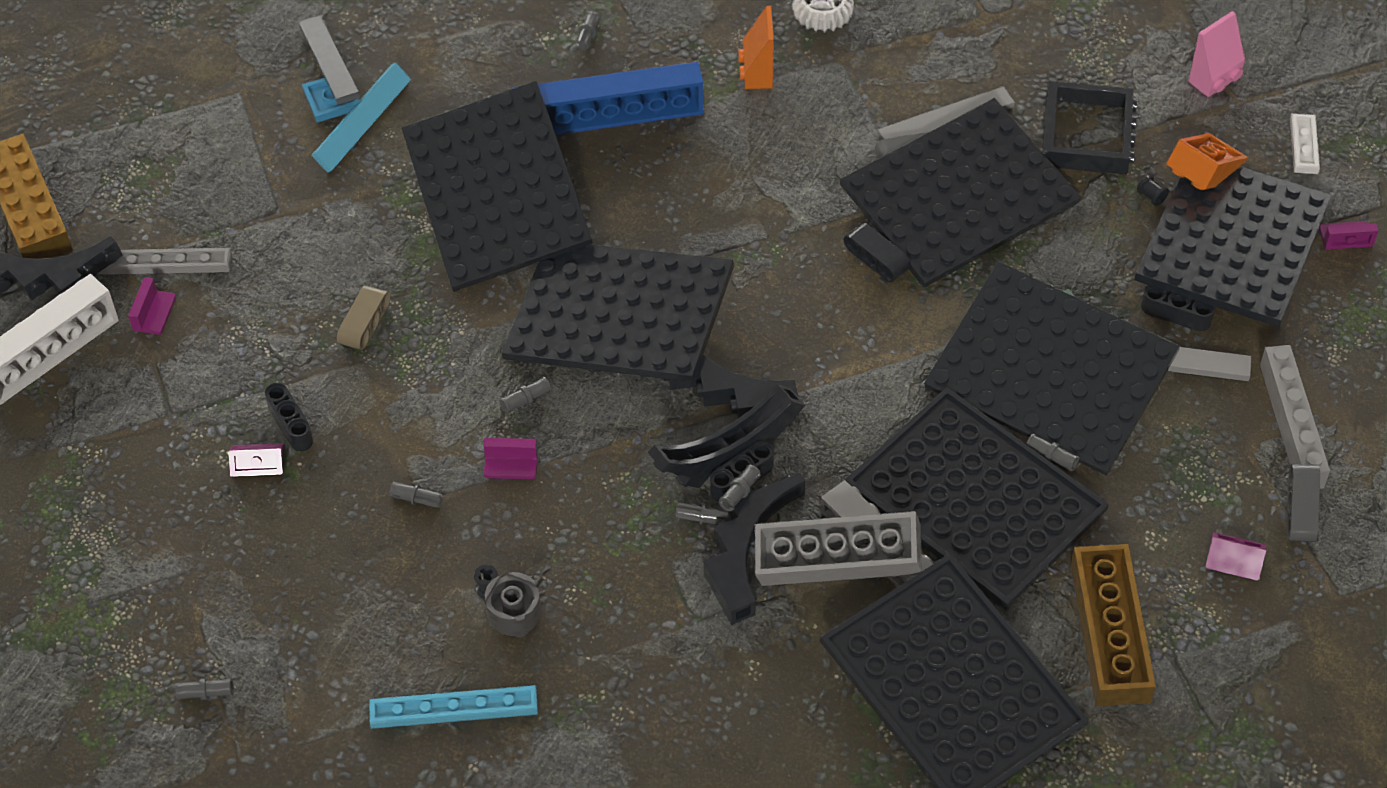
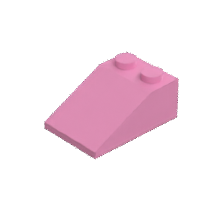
[1188,11,1245,97]

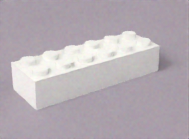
[0,274,119,405]

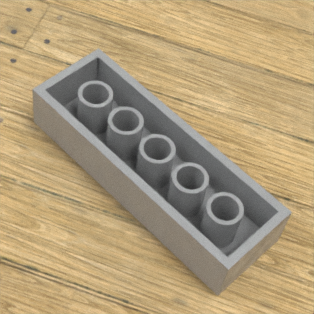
[755,511,922,586]

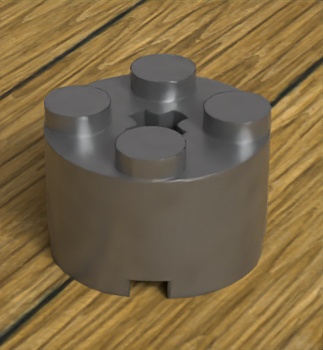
[485,572,541,638]

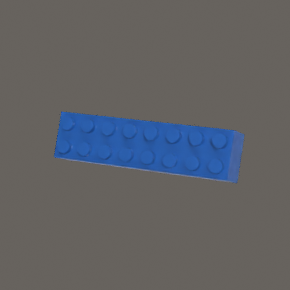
[512,62,704,135]

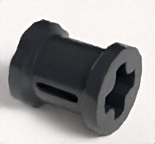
[1137,175,1169,206]
[474,565,498,599]

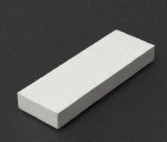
[1290,114,1320,174]

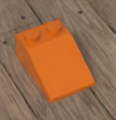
[738,6,774,89]
[1166,133,1248,190]

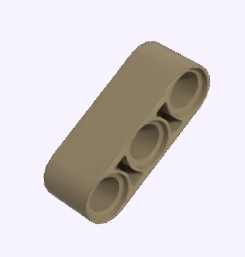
[337,285,390,350]

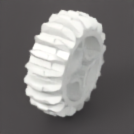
[792,0,854,33]

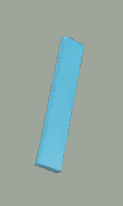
[312,62,411,173]
[370,685,538,728]

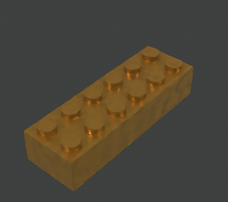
[0,134,73,259]
[1071,544,1156,706]

